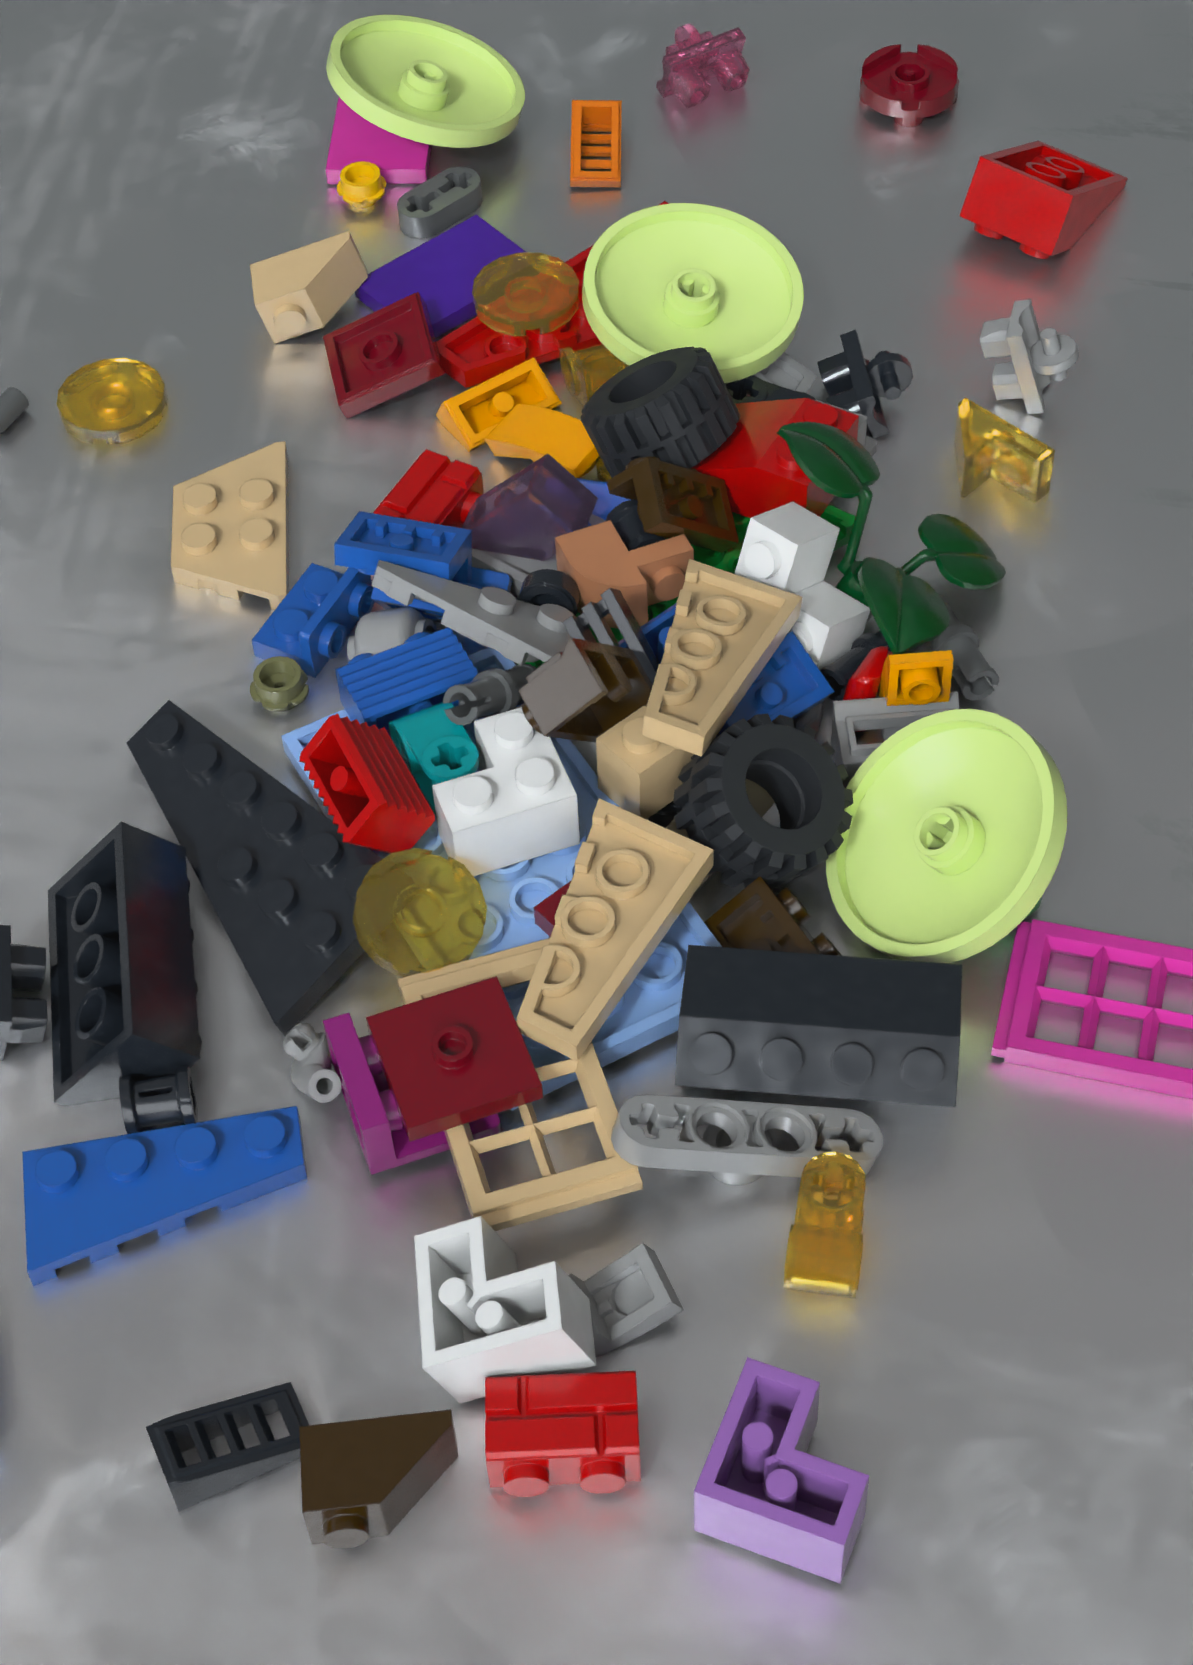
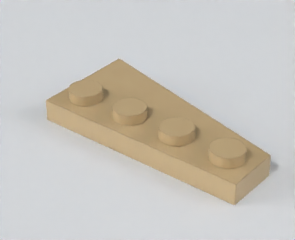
[642,559,802,757]
[517,798,714,1061]

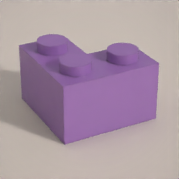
[694,1357,869,1584]

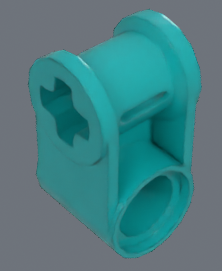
[389,702,480,815]

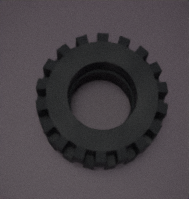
[580,347,740,478]
[673,713,853,889]

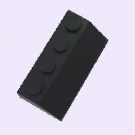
[48,821,202,1106]
[675,945,962,1107]

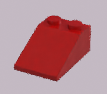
[960,141,1128,259]
[691,398,859,518]

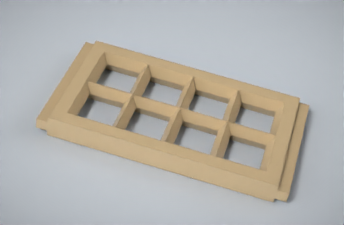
[397,938,643,1231]

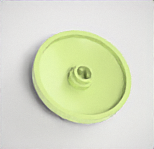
[326,14,525,148]
[582,203,804,383]
[826,709,1068,963]

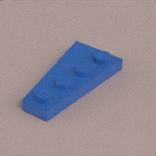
[22,1106,307,1286]

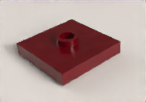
[323,292,445,419]
[366,976,543,1142]

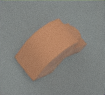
[555,520,694,628]

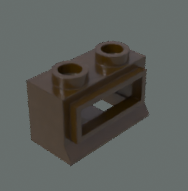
[518,637,653,743]

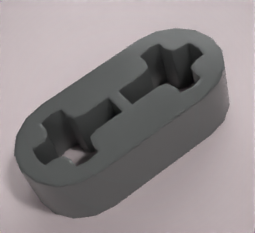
[397,166,483,239]

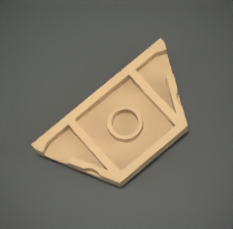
[171,441,289,610]

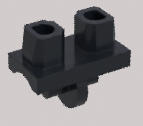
[817,329,913,438]
[0,925,48,1061]

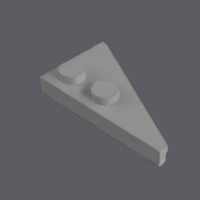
[371,560,574,665]

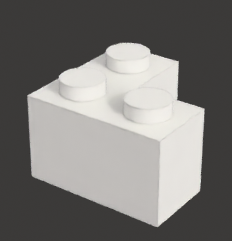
[734,502,870,670]
[432,707,580,881]
[414,1216,597,1404]

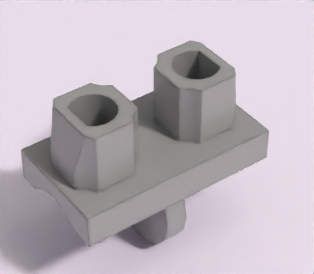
[980,299,1079,414]

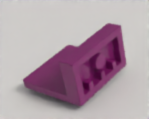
[323,1013,501,1175]

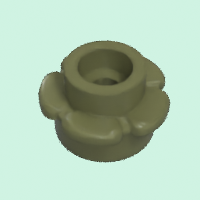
[250,656,309,712]

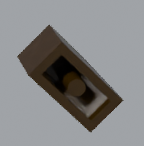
[299,1409,458,1549]

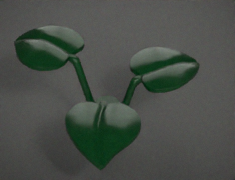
[776,422,1006,654]

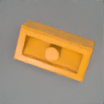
[436,358,562,452]

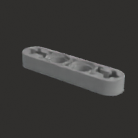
[611,1094,884,1181]

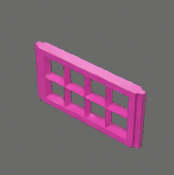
[991,919,1193,1099]

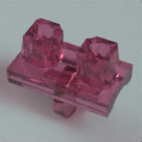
[656,23,750,109]

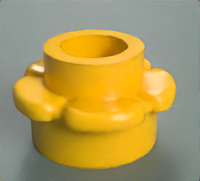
[337,161,387,208]

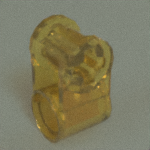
[559,344,629,407]
[784,1152,866,1299]

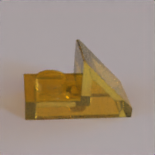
[954,398,1055,503]

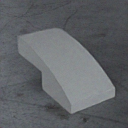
[568,1243,684,1357]

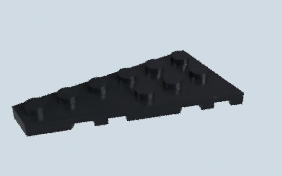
[127,700,419,1036]

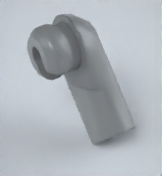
[283,1023,341,1103]

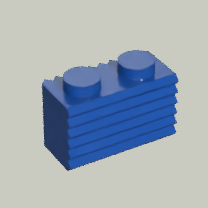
[335,627,478,737]

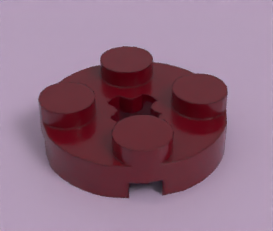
[859,44,959,127]

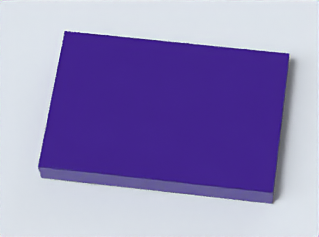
[355,215,542,338]

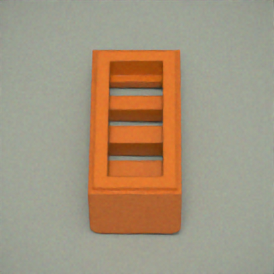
[570,100,622,188]

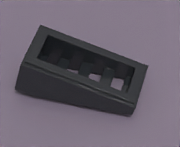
[146,1382,309,1511]

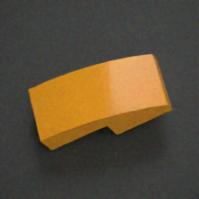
[484,404,599,478]
[878,650,954,706]

